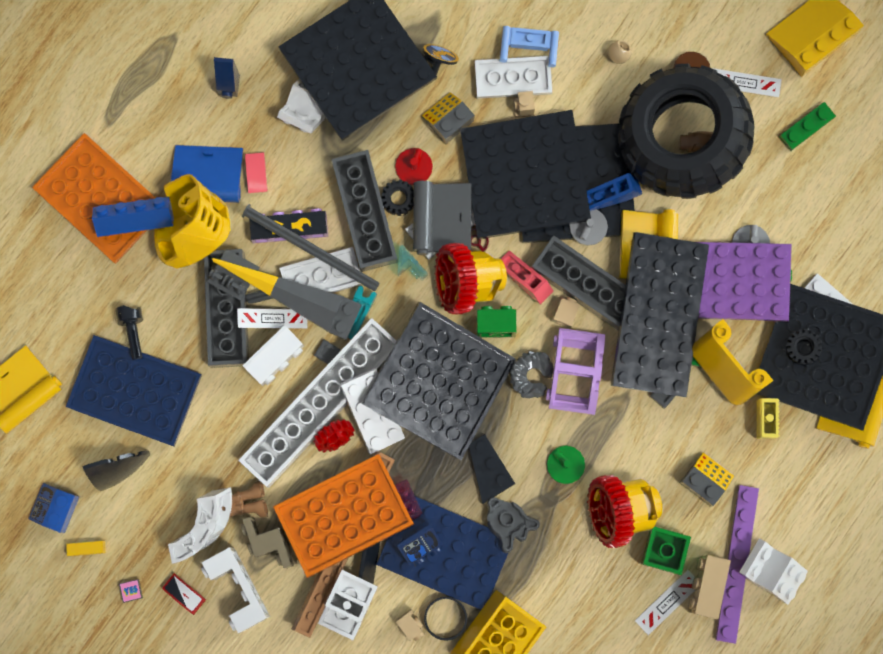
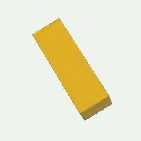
[66,541,106,556]

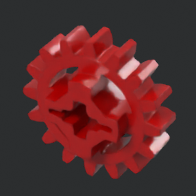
[313,419,355,453]

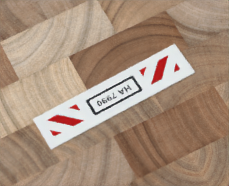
[712,68,782,97]
[237,309,307,328]
[635,570,694,635]

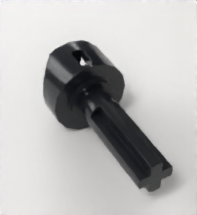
[115,305,143,360]

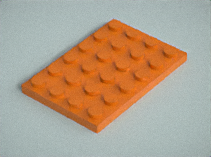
[32,133,156,264]
[273,454,414,578]

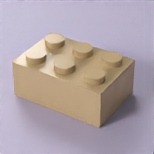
[688,555,731,619]

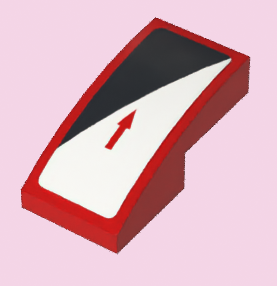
[162,573,206,615]

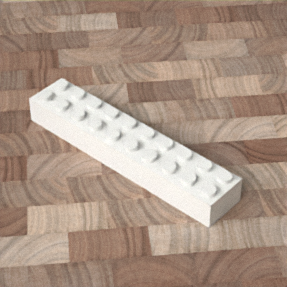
[238,318,396,488]

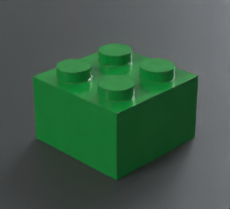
[477,306,517,338]
[641,527,691,575]

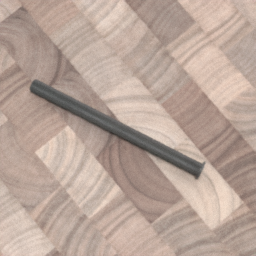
[242,204,380,291]

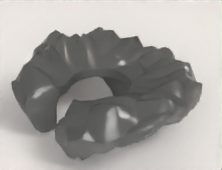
[510,351,554,399]

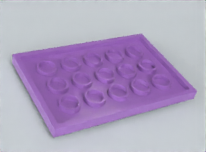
[697,242,792,321]

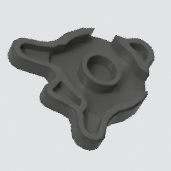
[487,497,540,553]

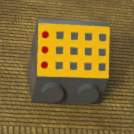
[421,92,475,145]
[680,453,734,507]

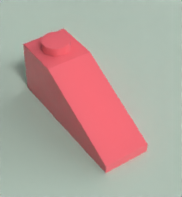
[501,250,553,305]

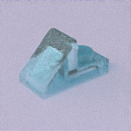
[398,245,428,281]

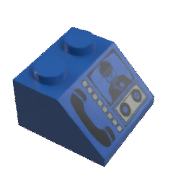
[29,483,79,533]

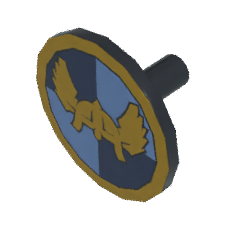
[423,44,459,76]

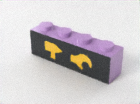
[249,209,328,243]

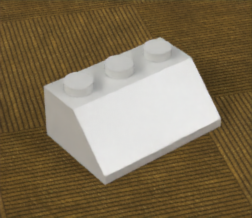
[243,325,304,386]

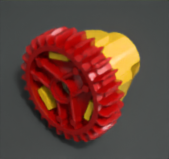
[434,243,507,315]
[587,475,662,548]

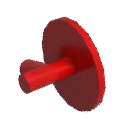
[395,148,433,185]

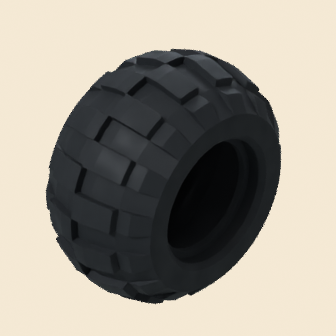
[618,63,755,199]

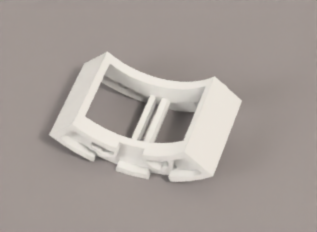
[168,487,232,564]

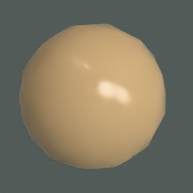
[608,40,632,64]

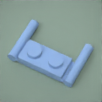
[500,26,559,68]

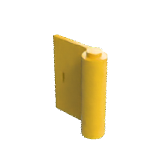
[619,209,678,279]
[0,345,62,434]
[816,376,883,449]

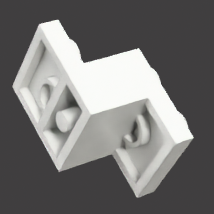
[277,79,325,134]
[740,538,808,604]
[318,570,378,640]

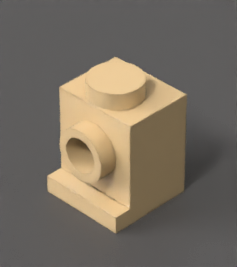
[513,91,535,117]
[396,610,425,642]

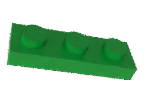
[779,102,836,151]

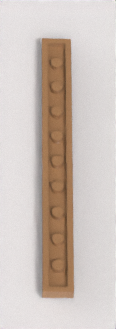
[291,451,395,638]

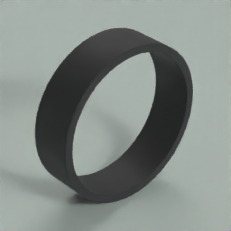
[424,597,467,641]

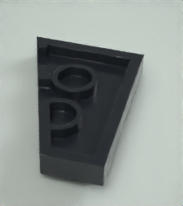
[469,434,515,504]

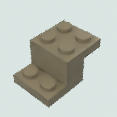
[241,517,294,568]

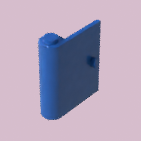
[171,145,243,203]

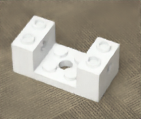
[201,547,270,633]

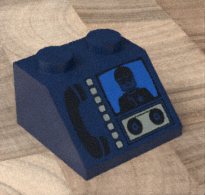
[397,524,443,567]

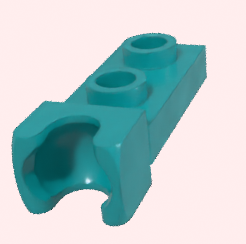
[348,285,377,340]

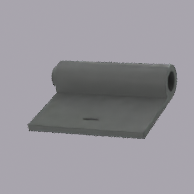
[413,181,472,255]

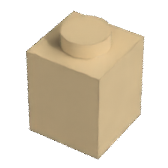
[553,297,580,329]

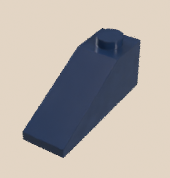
[214,57,240,99]

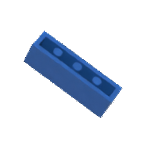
[92,197,174,237]

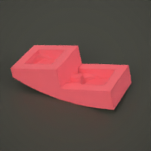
[245,152,268,193]

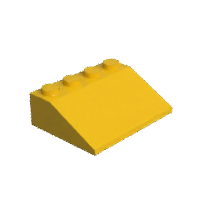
[766,0,864,77]
[450,590,546,654]

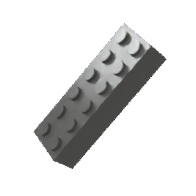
[331,150,398,272]
[531,236,626,331]
[204,249,249,368]

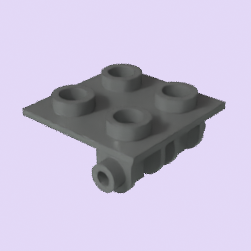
[207,249,260,301]

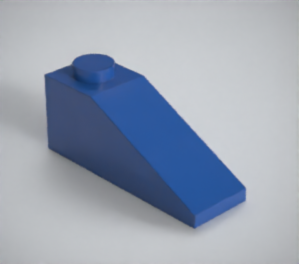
[587,173,642,211]

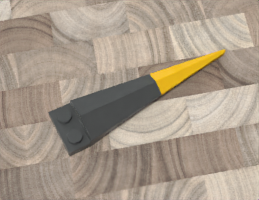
[212,258,362,340]

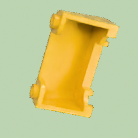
[692,319,773,405]

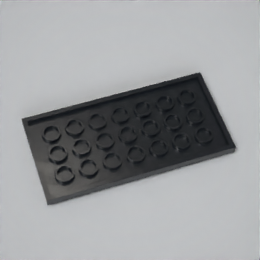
[611,232,709,397]

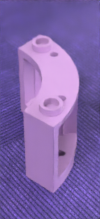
[546,328,605,415]

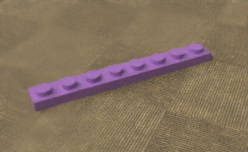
[715,485,759,644]

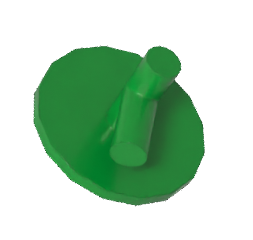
[547,446,585,484]

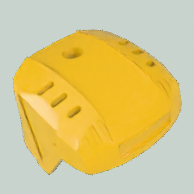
[154,174,231,269]

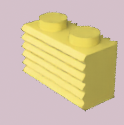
[757,398,780,439]

